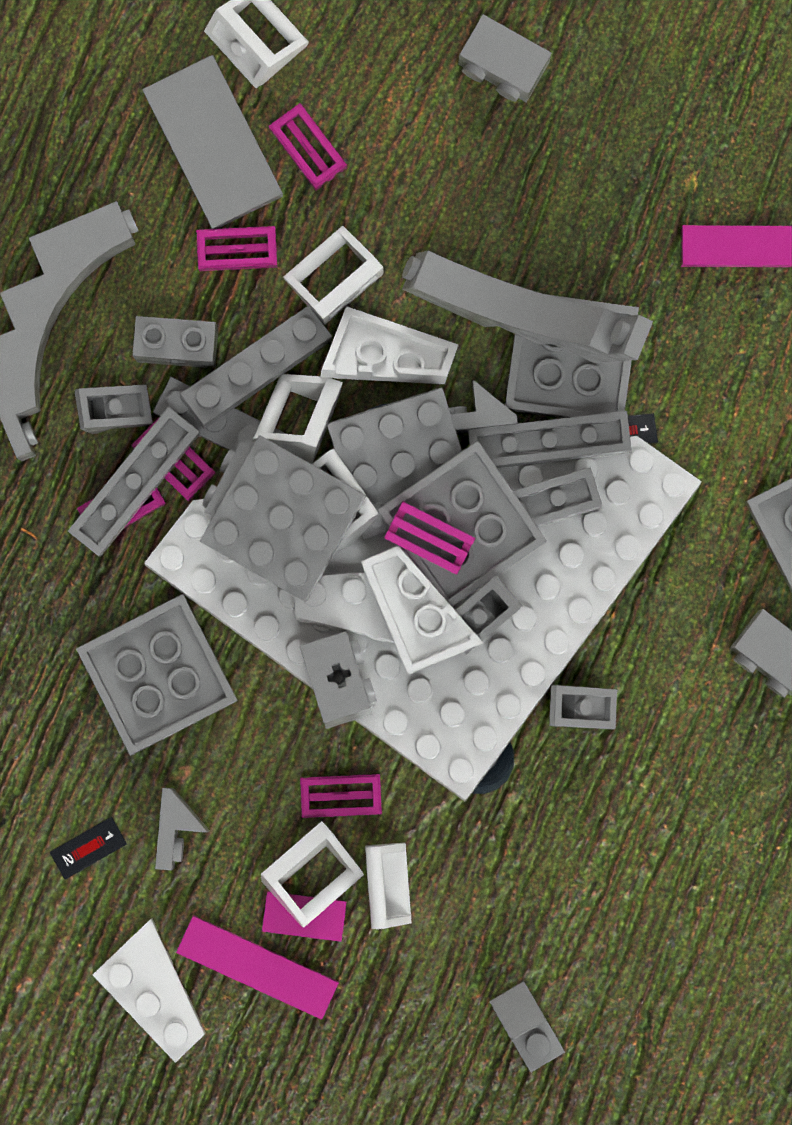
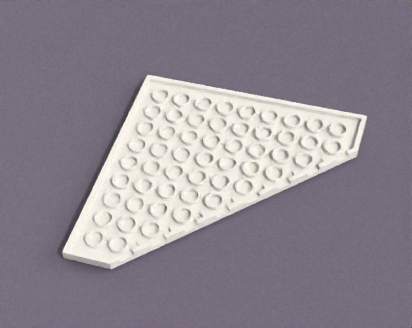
[144,436,702,802]

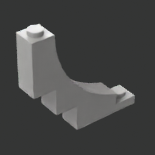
[0,201,138,461]
[402,251,653,363]

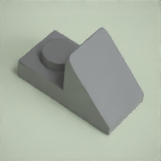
[449,381,518,434]
[74,385,153,434]
[455,576,523,654]
[549,685,617,729]
[155,788,210,870]
[489,981,565,1073]

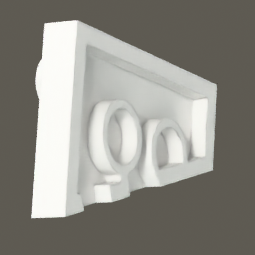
[320,306,458,384]
[361,546,483,675]
[294,572,395,643]
[93,918,205,1063]

